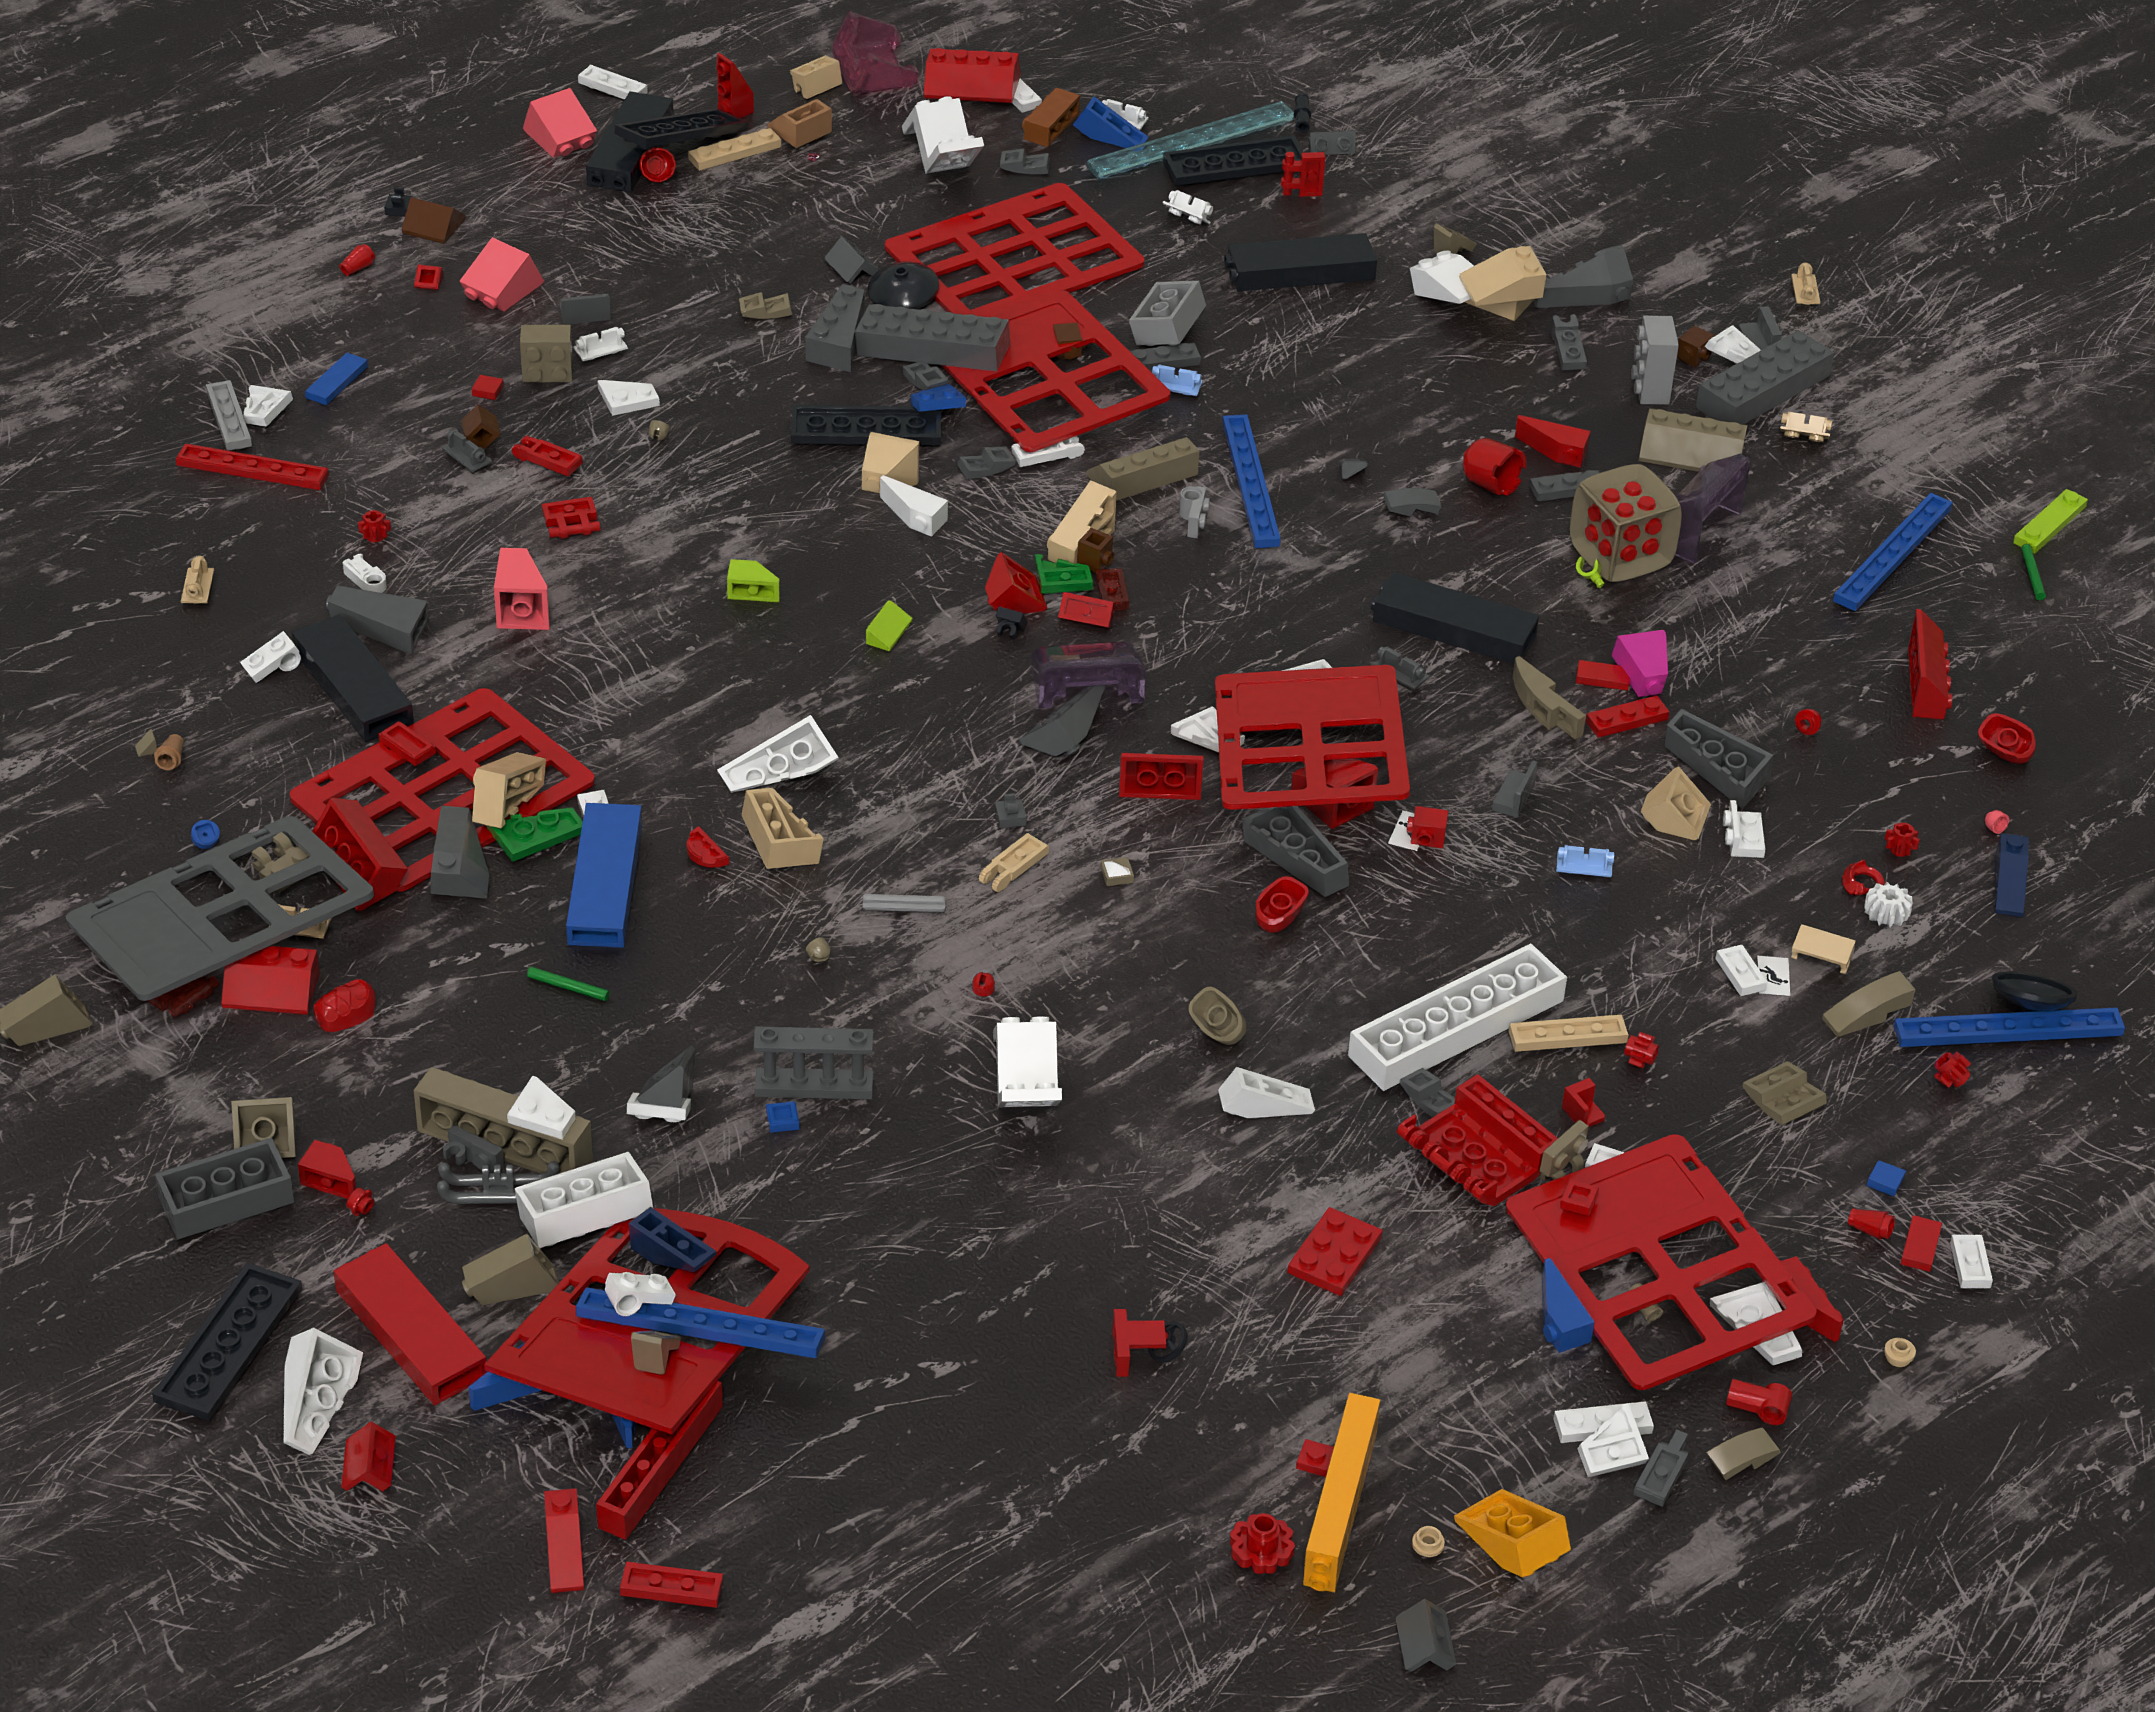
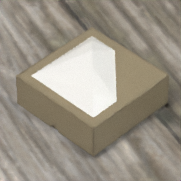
[1100,857,1134,886]

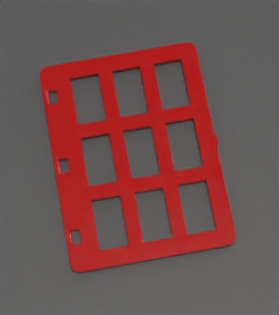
[885,183,1145,317]
[290,688,595,892]

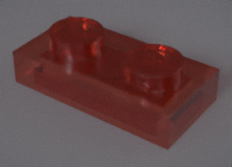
[1096,568,1129,611]

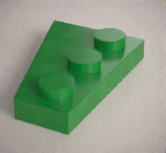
[485,807,583,862]

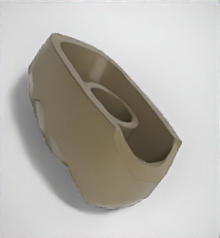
[1189,987,1247,1045]

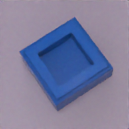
[766,1101,799,1133]
[1867,1160,1906,1197]

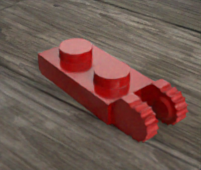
[511,436,583,477]

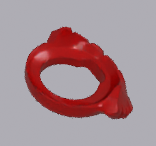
[1842,860,1884,896]

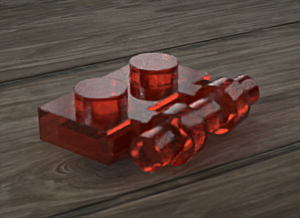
[146,975,219,1017]

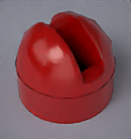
[972,972,995,997]

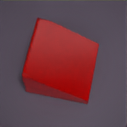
[414,265,444,290]

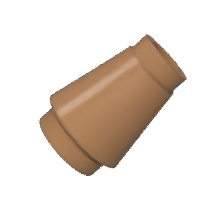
[154,734,184,770]

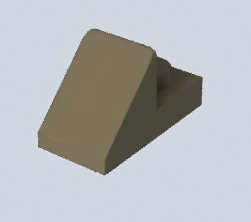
[1434,223,1477,254]
[631,1331,681,1374]

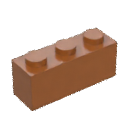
[1022,88,1080,147]

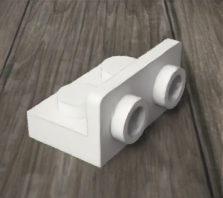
[1723,800,1765,858]

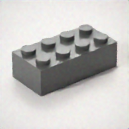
[155,1137,294,1240]

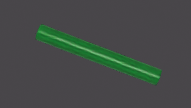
[2021,544,2046,600]
[527,967,610,1001]

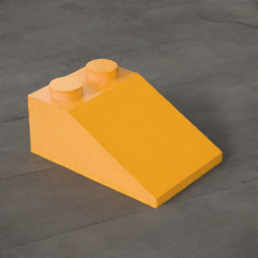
[1454,1489,1571,1578]

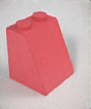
[523,88,597,158]
[459,237,544,312]
[494,548,550,630]

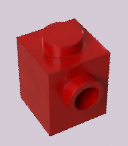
[1407,806,1448,849]

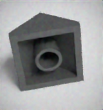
[637,1045,695,1108]

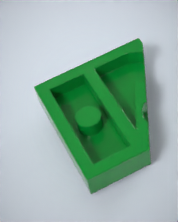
[1034,554,1093,594]

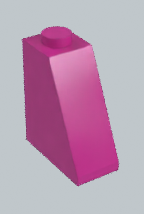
[1612,630,1668,697]

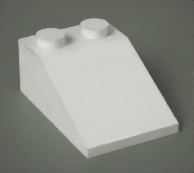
[1410,251,1474,304]

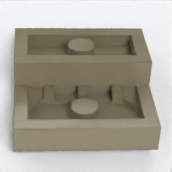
[1743,1061,1827,1125]

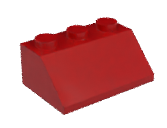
[1119,753,1203,800]
[221,946,320,1015]

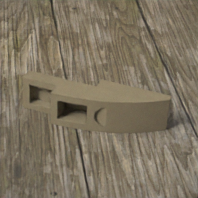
[1513,656,1586,740]

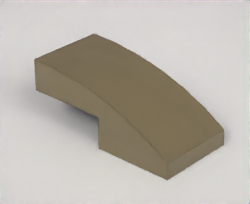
[739,292,793,319]
[1707,1428,1781,1481]

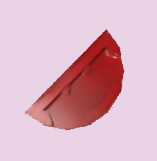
[686,826,729,867]

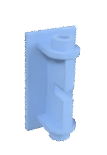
[1152,364,1203,396]
[1556,845,1614,877]

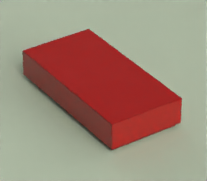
[1576,660,1630,691]
[379,721,436,766]
[1901,1215,1942,1272]

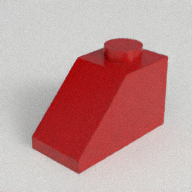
[298,1140,356,1199]

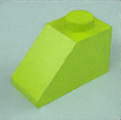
[727,559,780,602]

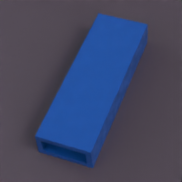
[566,803,642,948]

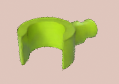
[1576,556,1605,588]

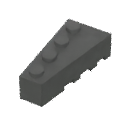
[1242,806,1349,897]

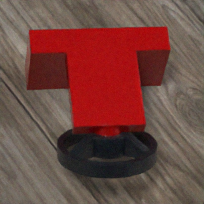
[1112,1309,1188,1377]

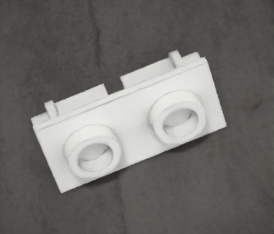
[1102,99,1149,130]
[1163,190,1213,225]
[573,327,628,361]

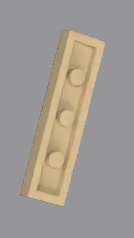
[688,128,781,171]
[1509,1015,1628,1052]

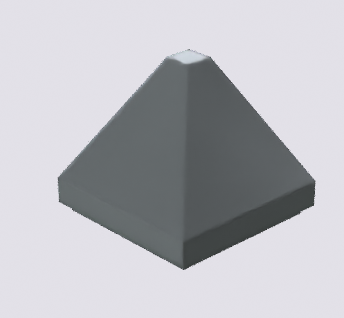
[1340,459,1367,479]

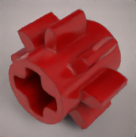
[358,510,391,542]
[1884,823,1920,857]
[1624,1032,1659,1068]
[1934,1052,1971,1088]

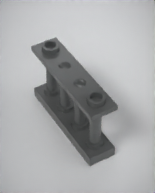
[754,1026,873,1099]

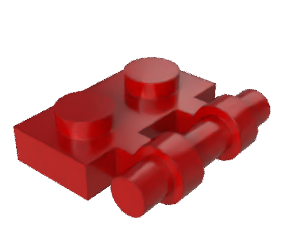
[1281,152,1325,197]
[541,497,601,539]

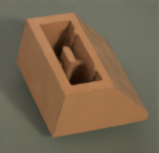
[767,99,832,148]

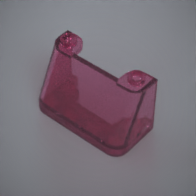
[832,11,919,94]

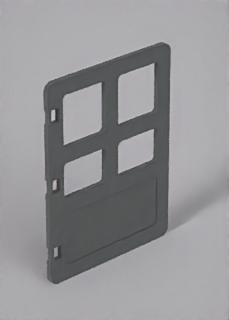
[66,816,374,1001]

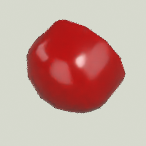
[639,147,676,183]

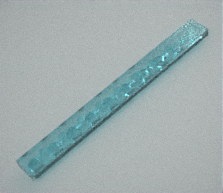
[1087,101,1294,179]

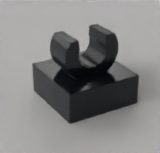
[384,187,413,217]
[995,606,1028,639]

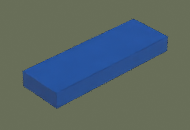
[305,353,368,405]

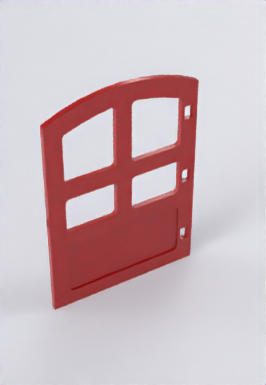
[484,1208,810,1435]

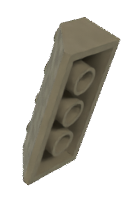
[1639,408,1747,478]
[1086,437,1200,501]

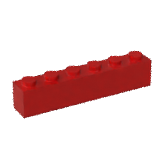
[596,1381,723,1540]

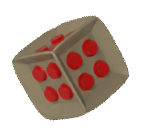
[1570,464,1682,582]

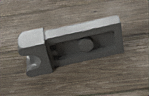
[1551,314,1587,370]

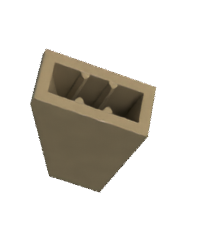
[0,974,93,1046]
[462,1234,559,1305]

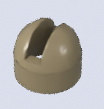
[648,420,670,441]
[805,937,830,962]

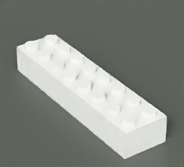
[1348,944,1567,1091]

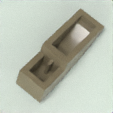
[1822,971,1915,1037]

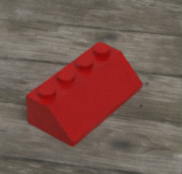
[924,48,1021,103]
[1908,609,1952,719]
[312,798,408,911]

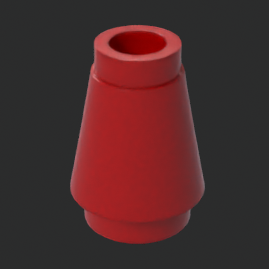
[339,244,375,276]
[1848,1208,1895,1240]

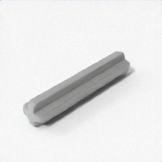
[863,894,946,912]

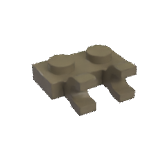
[252,832,309,893]
[1540,1120,1589,1181]

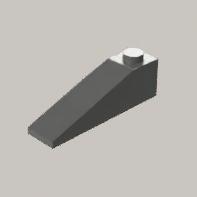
[1534,245,1633,308]
[1019,678,1107,757]
[430,806,489,899]

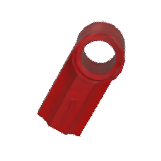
[1726,1379,1792,1425]

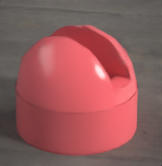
[1985,810,2009,834]

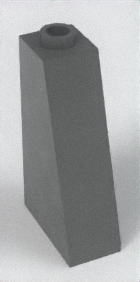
[326,585,429,654]

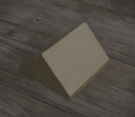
[231,1097,296,1158]

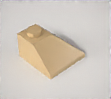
[862,432,919,493]
[1641,766,1711,840]

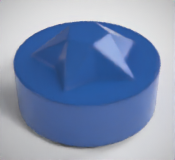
[191,820,220,849]

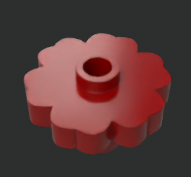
[1229,1513,1295,1574]

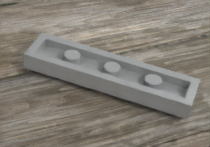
[206,380,252,451]

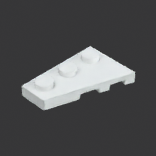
[1710,1282,1802,1365]

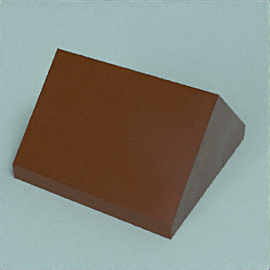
[402,197,466,244]

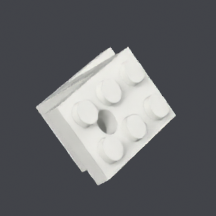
[902,97,984,174]
[993,1017,1062,1107]

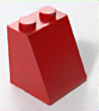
[1291,758,1378,829]

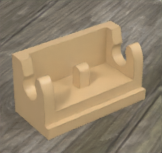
[790,55,842,99]
[1791,924,1856,974]

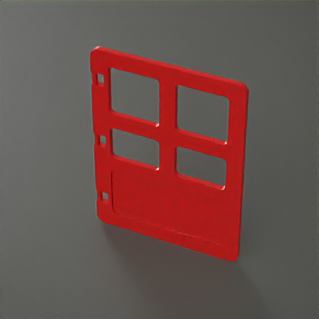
[941,290,1170,452]
[1215,665,1410,810]
[1506,1134,1817,1390]

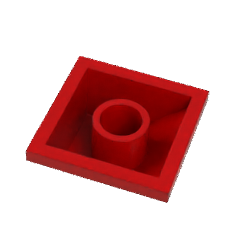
[985,552,1047,614]

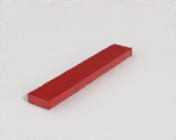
[176,444,329,490]

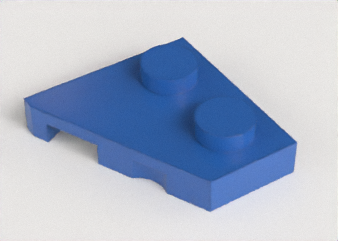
[911,384,966,411]

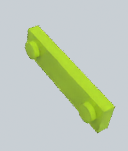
[2013,489,2088,554]

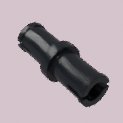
[1293,93,1311,133]

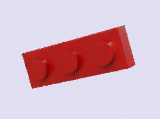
[1586,696,1669,738]
[620,1562,723,1608]

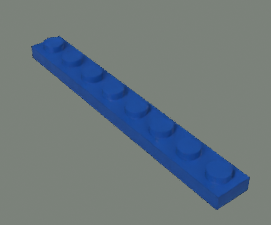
[1222,414,1281,548]
[1833,493,1953,611]
[1893,1008,2125,1047]
[576,1287,825,1358]

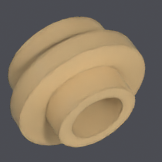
[1884,1338,1916,1367]
[1412,1526,1445,1557]

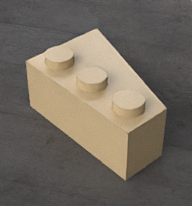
[1047,480,1117,563]
[472,752,546,828]
[742,788,824,869]

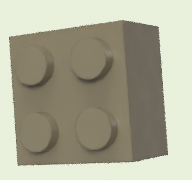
[520,325,573,382]

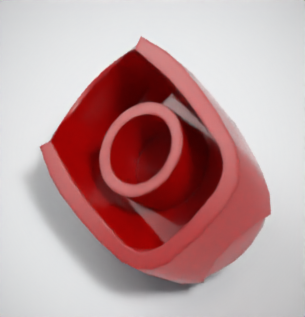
[1978,713,2036,764]
[1255,876,1309,933]
[314,979,376,1032]

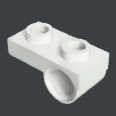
[240,631,301,683]
[605,1272,676,1316]

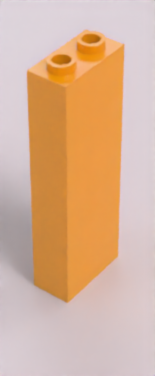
[1303,1393,1380,1593]

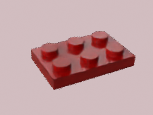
[1287,1207,1383,1296]

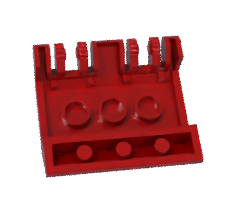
[1397,1074,1558,1206]

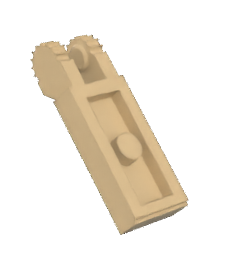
[978,833,1049,892]

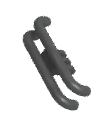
[437,1161,559,1204]

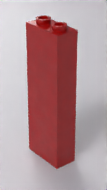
[333,1243,487,1406]

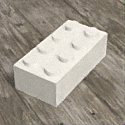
[515,1152,653,1248]

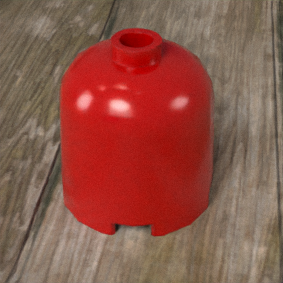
[1462,438,1527,496]

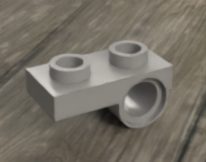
[1179,486,1210,538]

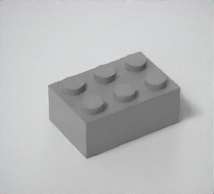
[1129,281,1206,346]
[1631,316,1679,404]

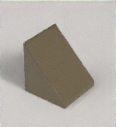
[135,729,157,757]

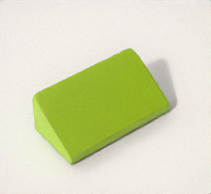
[866,600,912,651]

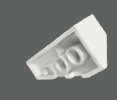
[717,715,839,793]
[284,1328,363,1455]

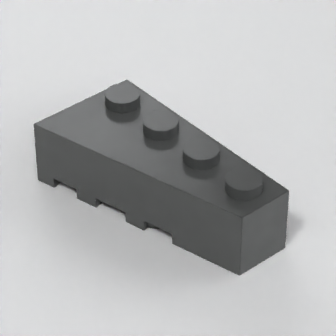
[805,284,865,372]
[1665,709,1774,809]

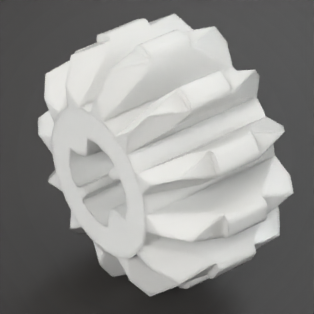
[1864,882,1913,928]

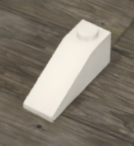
[880,475,948,536]
[1218,1067,1315,1118]

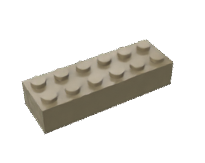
[414,1067,593,1174]

